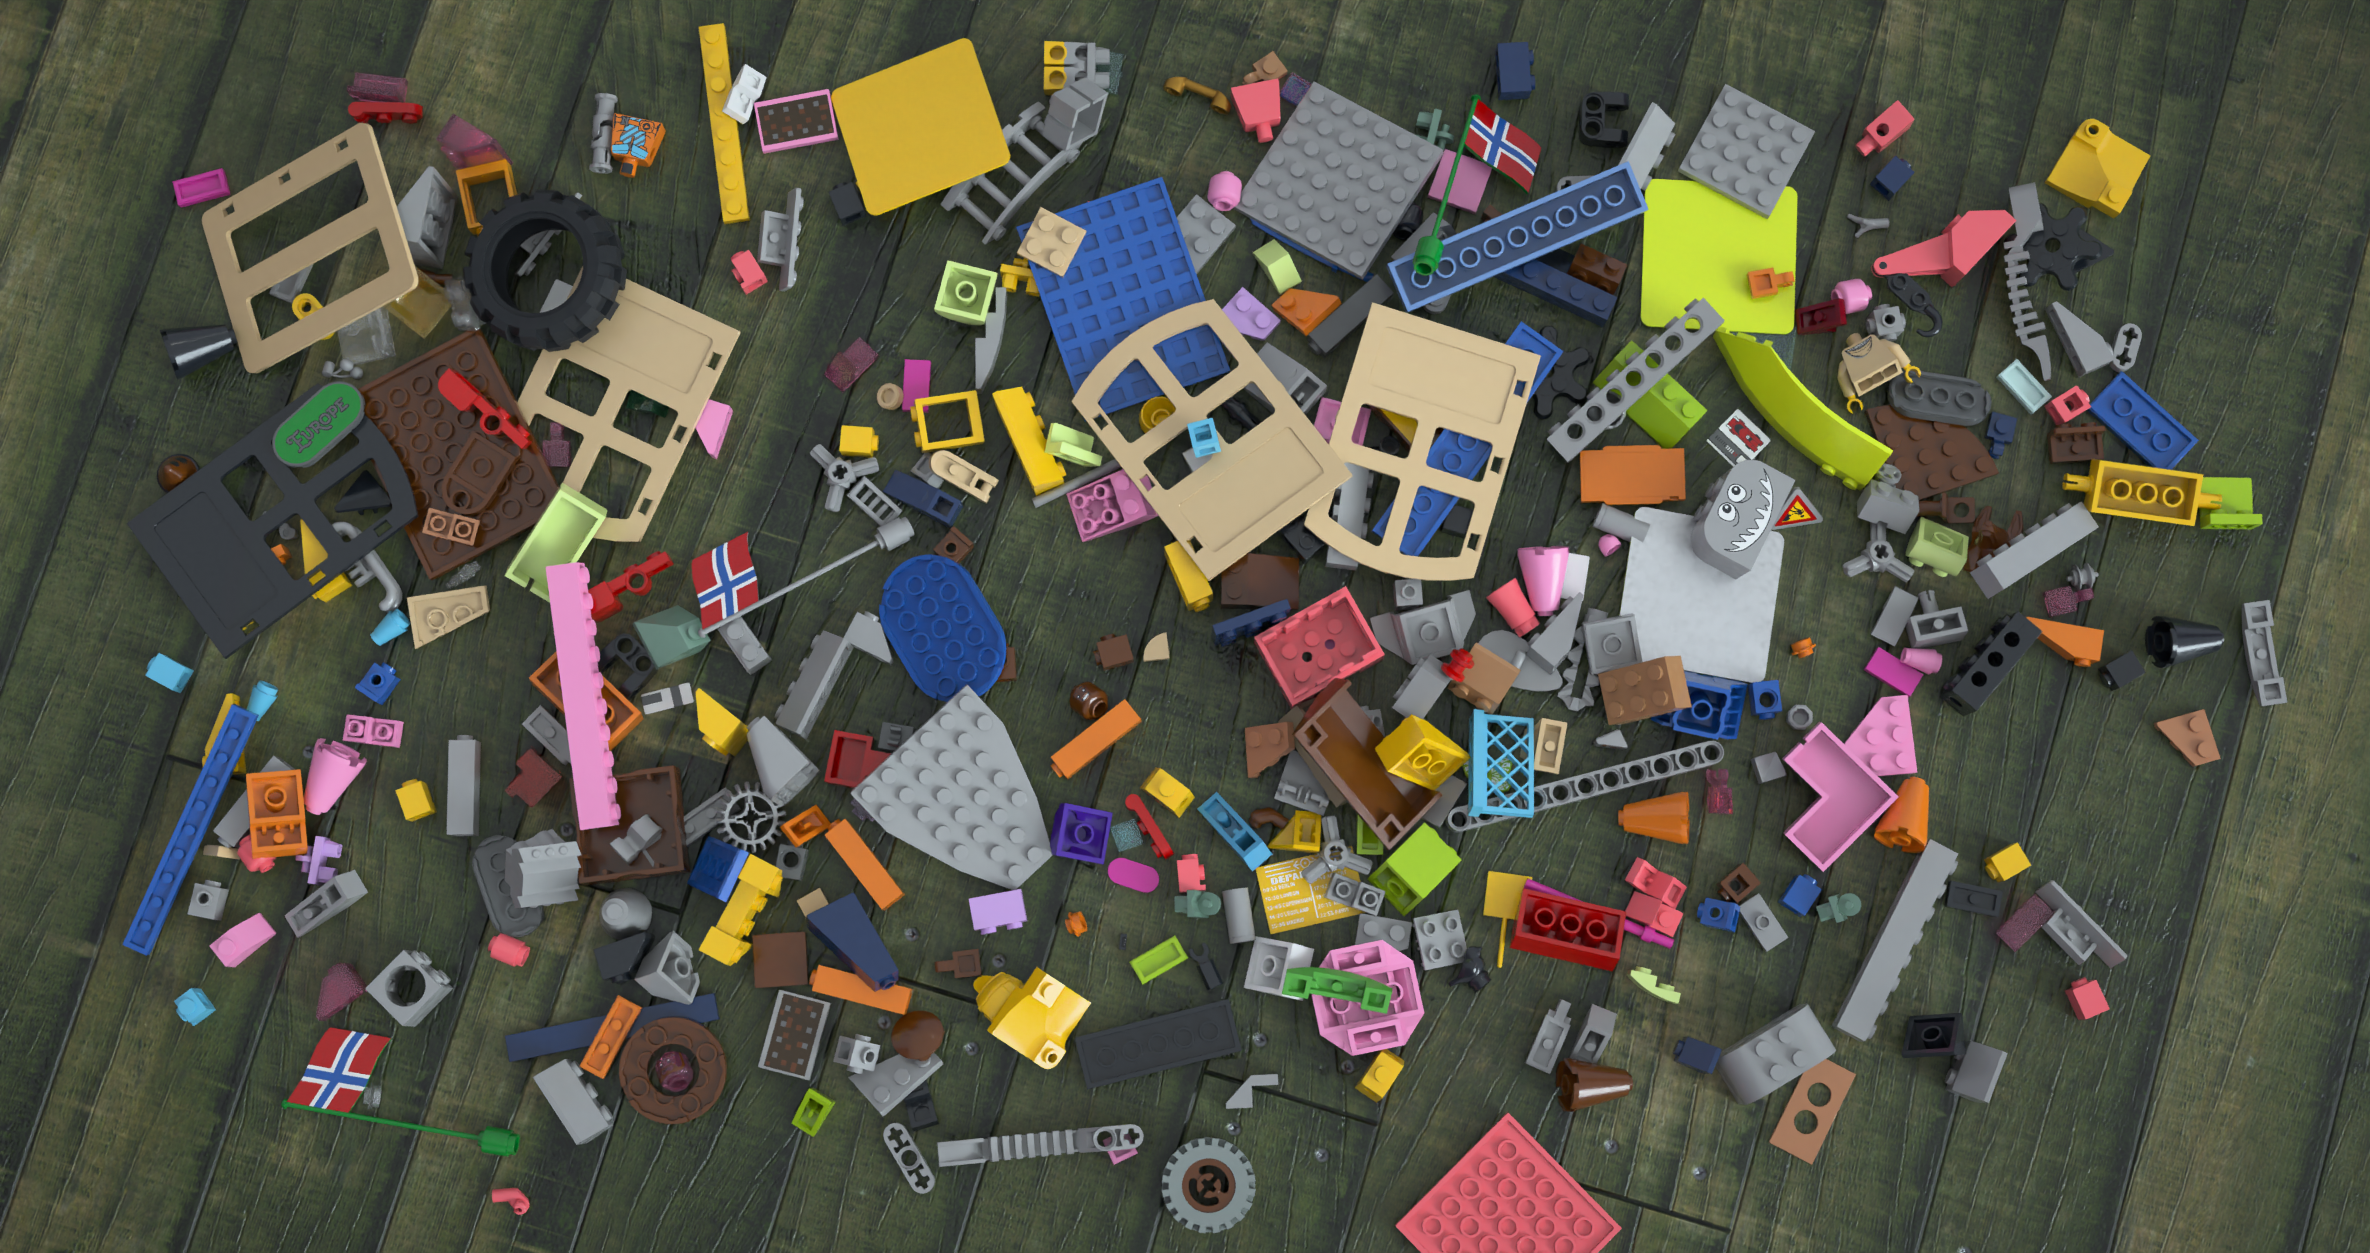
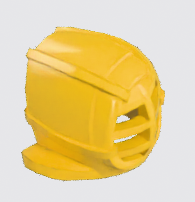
[973,972,1024,1022]

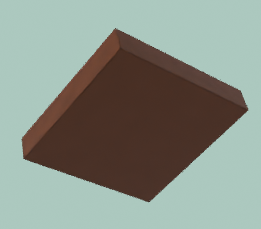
[752,932,809,988]

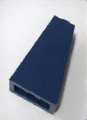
[806,892,899,992]

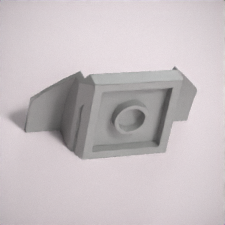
[1370,590,1476,665]

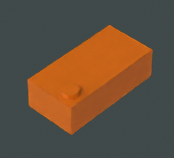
[529,651,644,751]

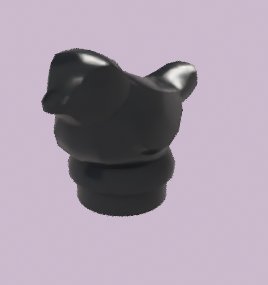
[1448,946,1492,993]

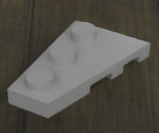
[848,1053,943,1117]

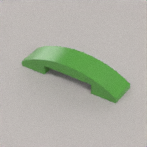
[1282,967,1392,1014]

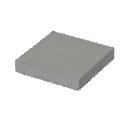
[1582,613,1642,675]

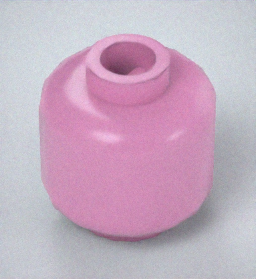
[1207,171,1242,211]
[1831,279,1872,314]

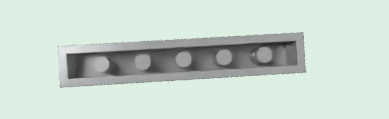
[1970,501,2099,599]

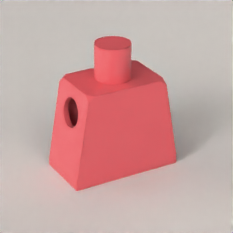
[1230,78,1280,143]
[1855,100,1915,157]

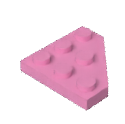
[1844,695,1917,777]

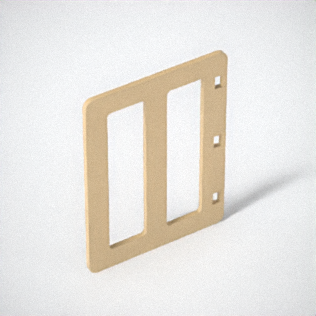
[202,123,418,373]

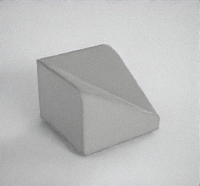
[1750,752,1786,784]

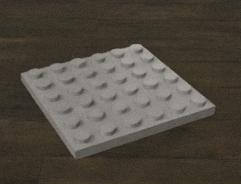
[1234,82,1444,280]

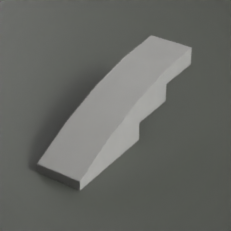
[975,287,1007,394]

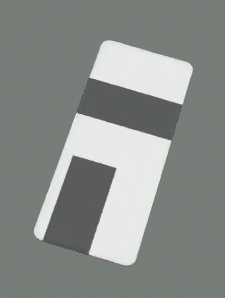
[641,683,694,714]

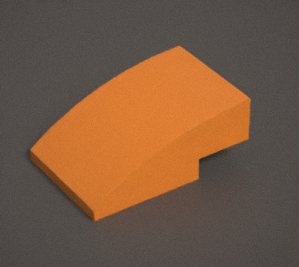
[246,769,308,859]

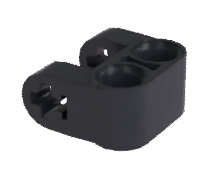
[1578,92,1629,148]
[598,634,658,700]

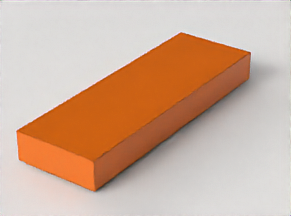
[579,995,643,1079]

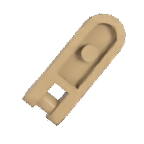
[929,450,999,504]

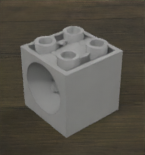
[365,950,453,1027]

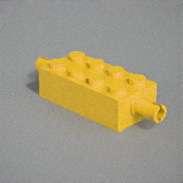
[2062,459,2222,526]

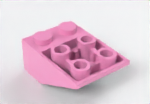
[1067,469,1158,542]

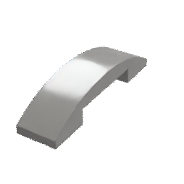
[2242,600,2287,706]

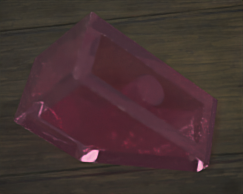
[316,962,367,1021]

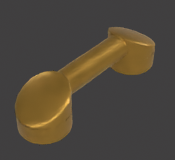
[1163,77,1231,115]

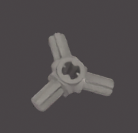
[810,444,879,512]
[1842,520,1914,582]
[1301,816,1373,884]

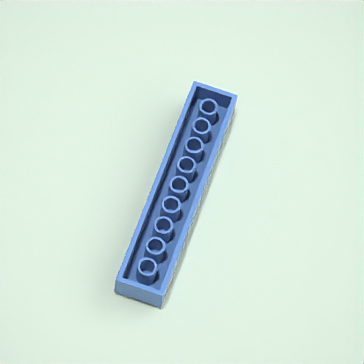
[1386,161,1649,313]

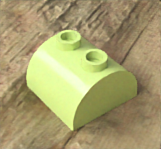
[934,260,998,325]
[1906,517,1969,577]

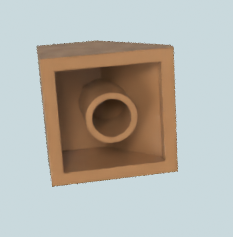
[1447,643,1521,715]

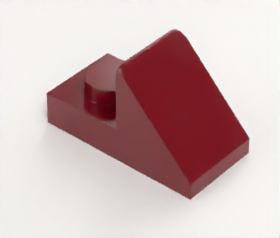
[1795,298,1847,335]

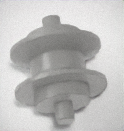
[2066,563,2098,590]

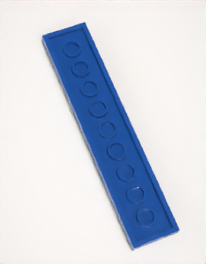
[1371,321,1563,557]

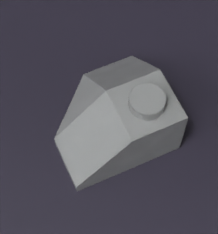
[634,931,700,1005]

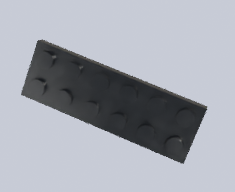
[1075,999,1242,1089]

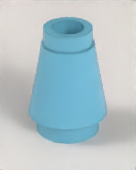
[370,609,410,646]
[247,680,278,721]

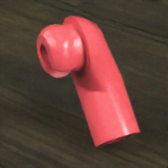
[492,1188,529,1215]

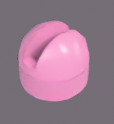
[1598,534,1622,557]

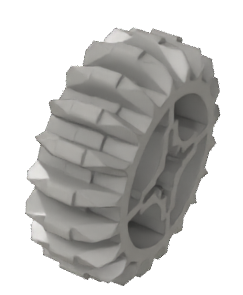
[714,781,786,853]

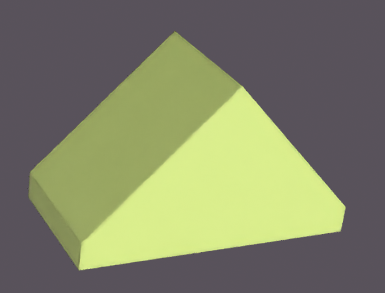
[1253,239,1302,295]

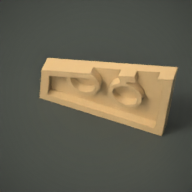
[407,586,490,649]

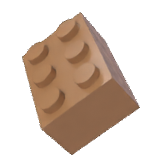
[1598,656,1692,725]

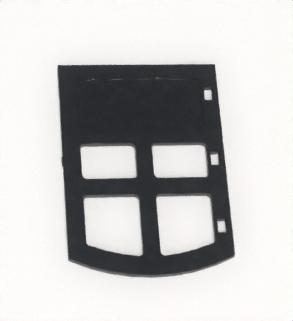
[127,383,418,659]

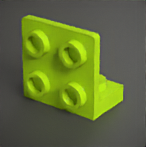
[2199,477,2263,529]

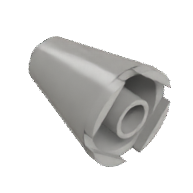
[599,888,652,940]

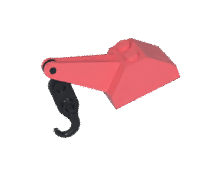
[1871,210,2017,337]

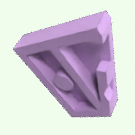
[1222,287,1281,341]

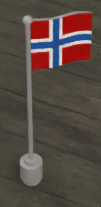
[692,517,915,638]

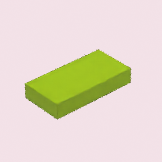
[1130,935,1188,985]

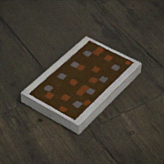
[758,990,831,1080]

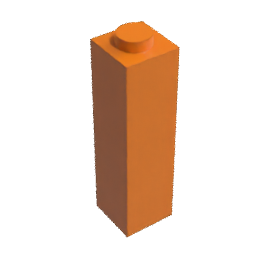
[1050,699,1141,780]
[825,819,905,911]
[809,965,913,1015]

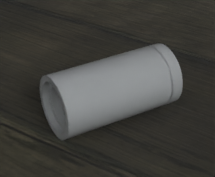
[1592,503,1650,542]
[1222,888,1256,944]

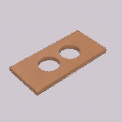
[1769,1059,1856,1165]

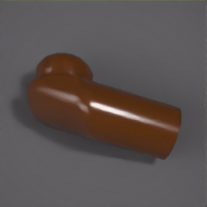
[1248,807,1289,830]

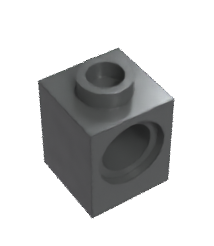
[775,841,809,882]

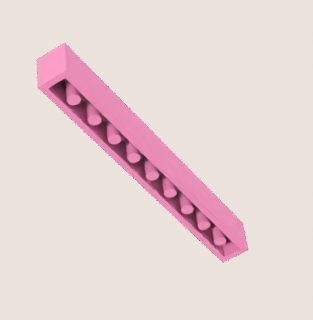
[546,562,621,830]

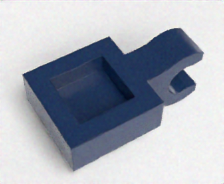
[1984,412,2017,460]

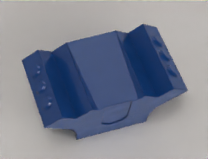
[1651,670,1748,740]

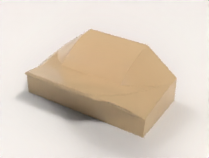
[1520,718,1567,775]

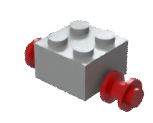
[1392,648,1474,720]

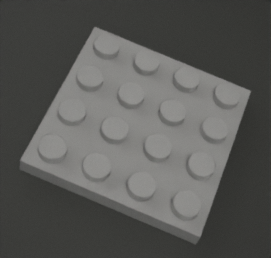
[1678,84,1815,219]

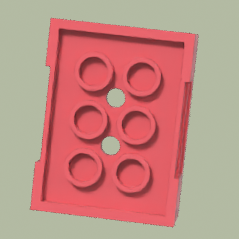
[1254,586,1385,709]

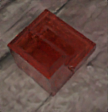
[505,746,563,808]

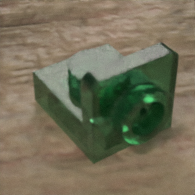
[626,390,669,418]

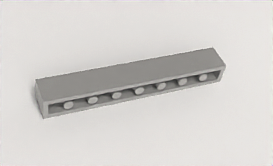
[1831,839,1958,1042]

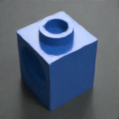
[1748,680,1782,720]
[1778,874,1822,917]

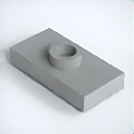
[1739,893,1788,952]

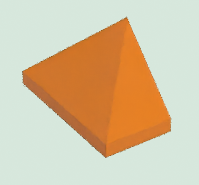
[780,805,831,848]

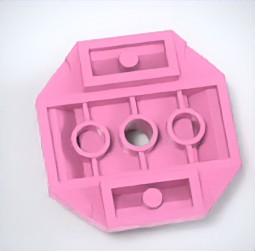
[1311,940,1424,1056]

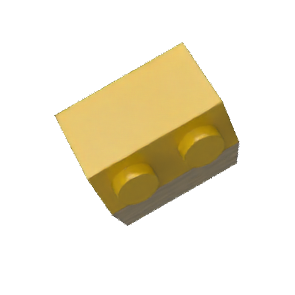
[1375,714,1471,791]

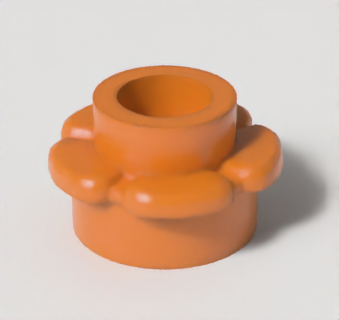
[1791,637,1816,658]
[1065,911,1087,937]

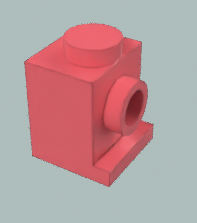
[730,250,768,295]
[2044,386,2091,425]
[1177,854,1206,893]

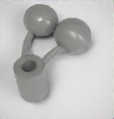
[322,359,363,379]

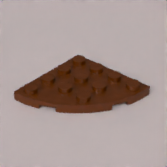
[1865,405,1999,501]

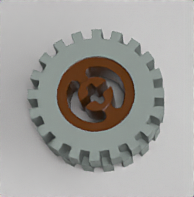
[1162,1137,1256,1233]

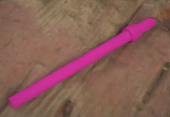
[1524,878,1674,949]

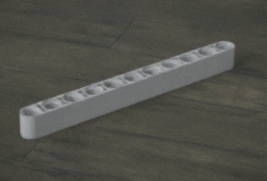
[1445,741,1724,833]

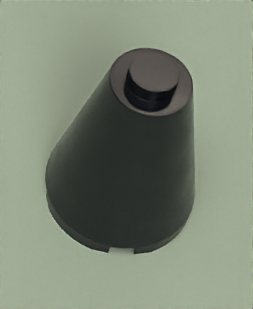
[160,324,238,380]
[2145,616,2224,668]

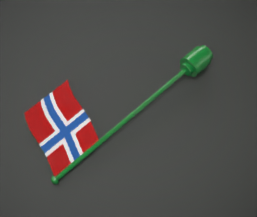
[1413,94,1541,276]
[281,1027,520,1157]

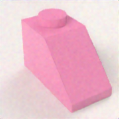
[695,400,733,459]
[210,913,277,967]

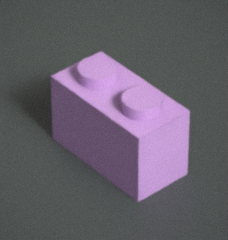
[969,889,1027,935]

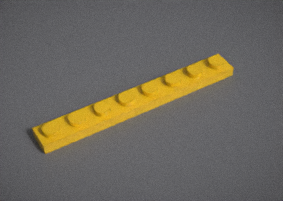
[699,23,750,224]

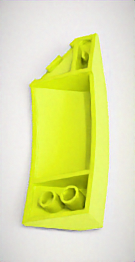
[1713,327,1893,490]

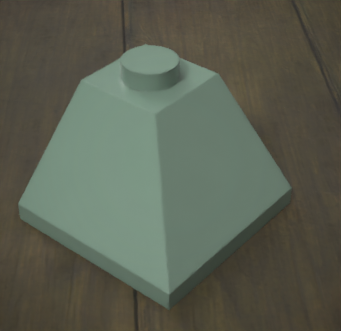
[633,605,711,669]

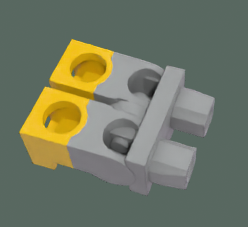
[1044,41,1110,95]

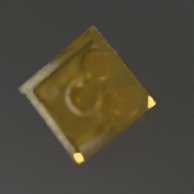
[383,266,457,339]

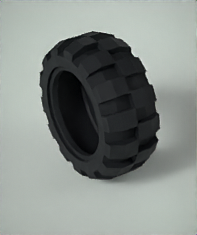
[463,189,627,352]

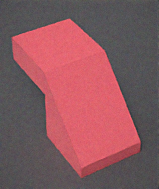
[1625,857,1687,909]

